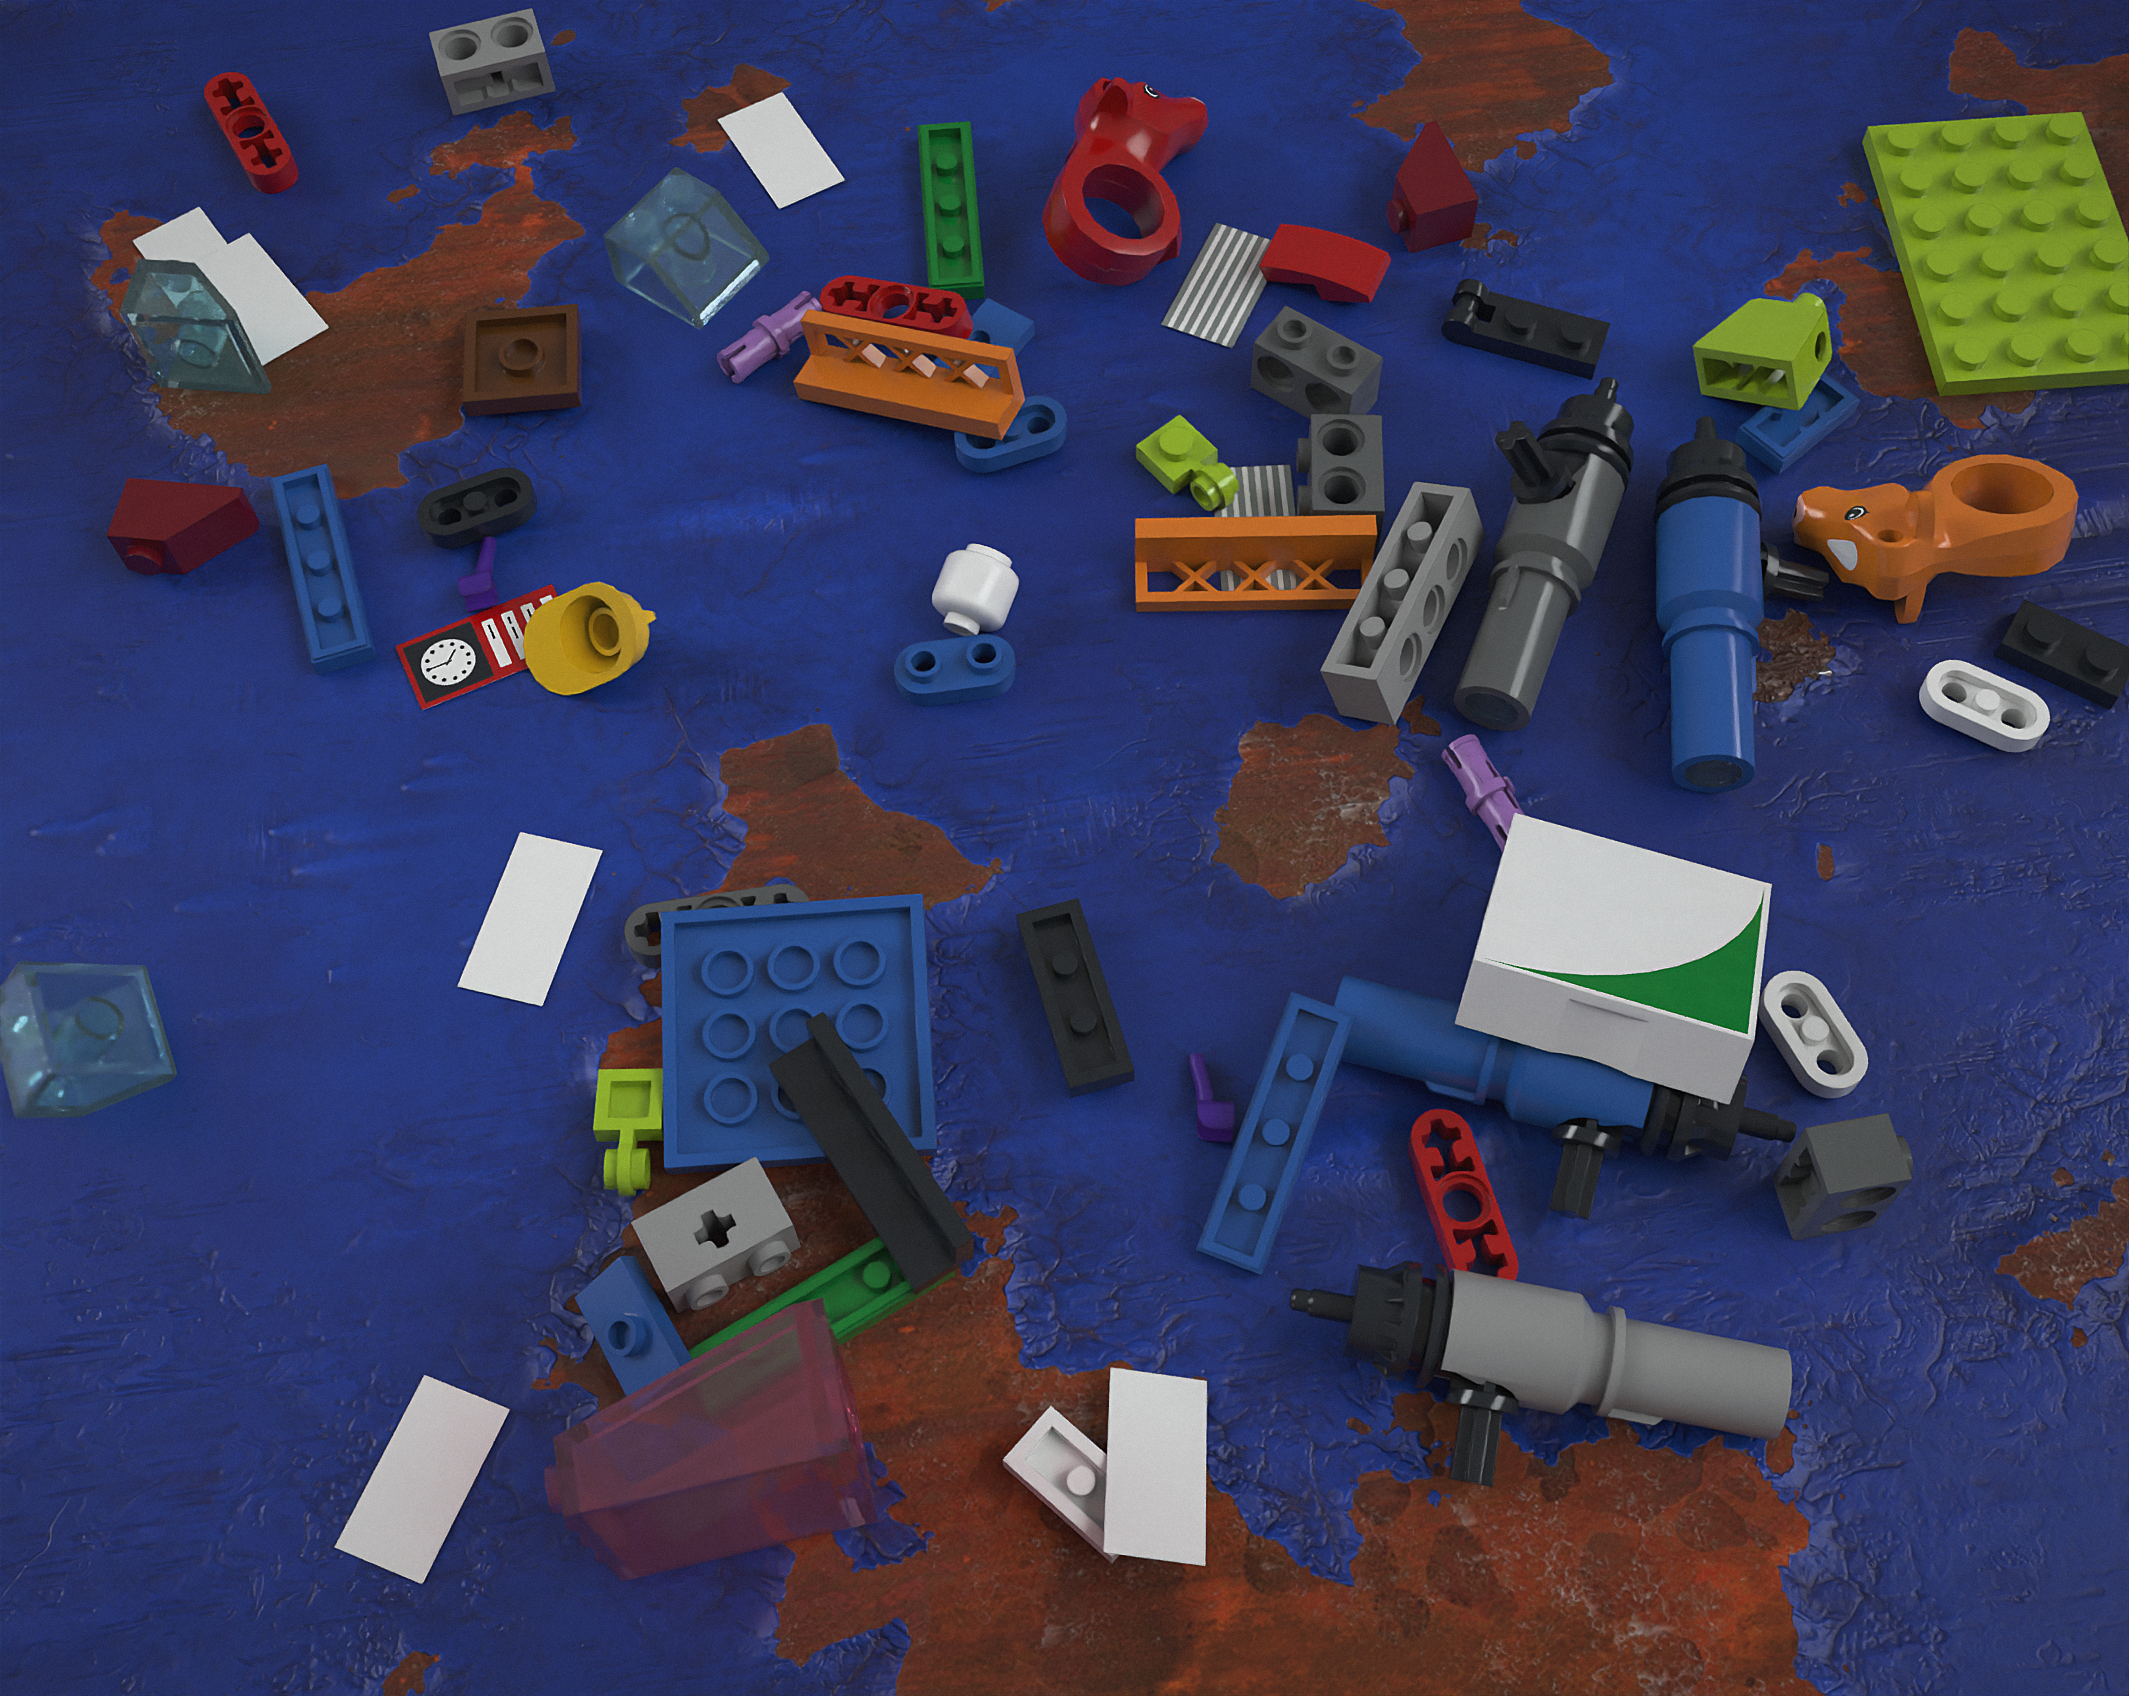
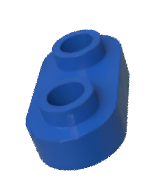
[954,395,1067,473]
[894,634,1016,707]

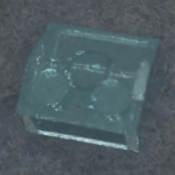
[603,167,769,330]
[119,259,272,394]
[0,961,177,1118]

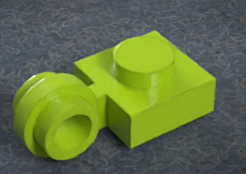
[1136,414,1239,511]
[593,1068,664,1197]

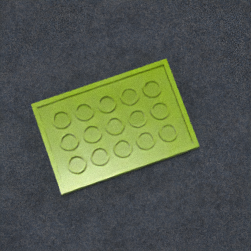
[1862,112,2129,397]

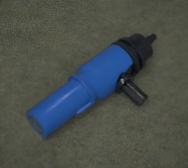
[1654,416,1829,793]
[1334,975,1797,1220]

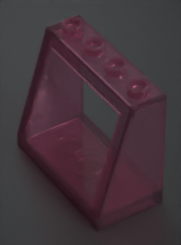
[545,1298,879,1581]

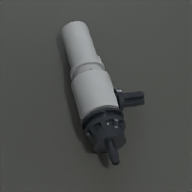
[1289,1260,1792,1488]

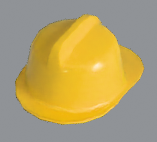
[523,581,657,696]

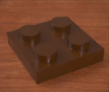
[462,304,582,416]

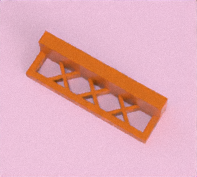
[793,309,1025,440]
[1135,515,1377,612]

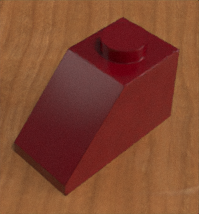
[1387,120,1479,253]
[106,478,260,575]

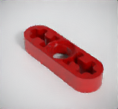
[204,72,299,194]
[819,275,973,340]
[1407,1109,1519,1280]

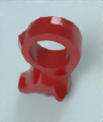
[1042,77,1209,286]

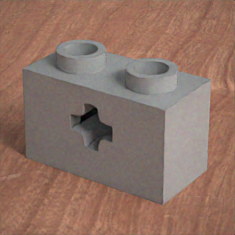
[631,1156,801,1313]

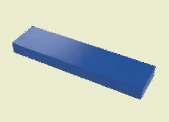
[270,463,377,675]
[1196,992,1356,1275]

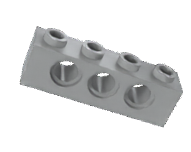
[1320,482,1486,725]

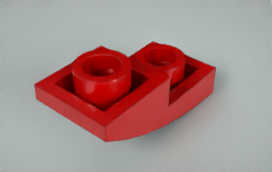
[1259,224,1391,303]

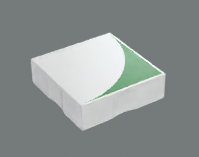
[1454,813,1772,1105]

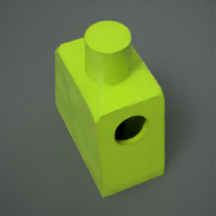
[1693,293,1832,411]

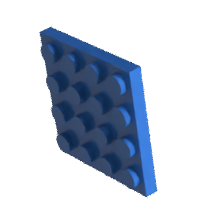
[661,894,938,1175]

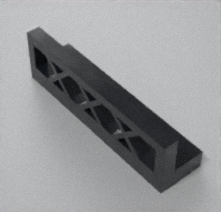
[768,1012,974,1295]

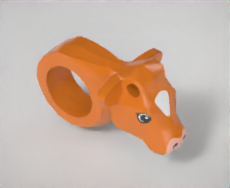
[1791,454,2079,624]

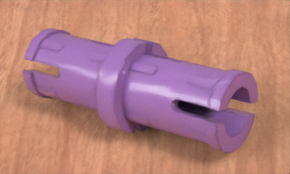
[717,291,824,384]
[1441,734,1525,853]

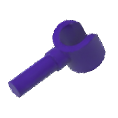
[457,536,499,612]
[1188,1053,1235,1142]

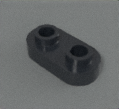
[417,468,537,549]

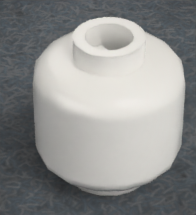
[932,544,1019,637]

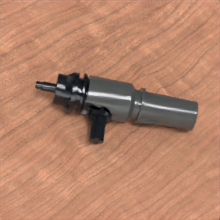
[1453,377,1635,732]

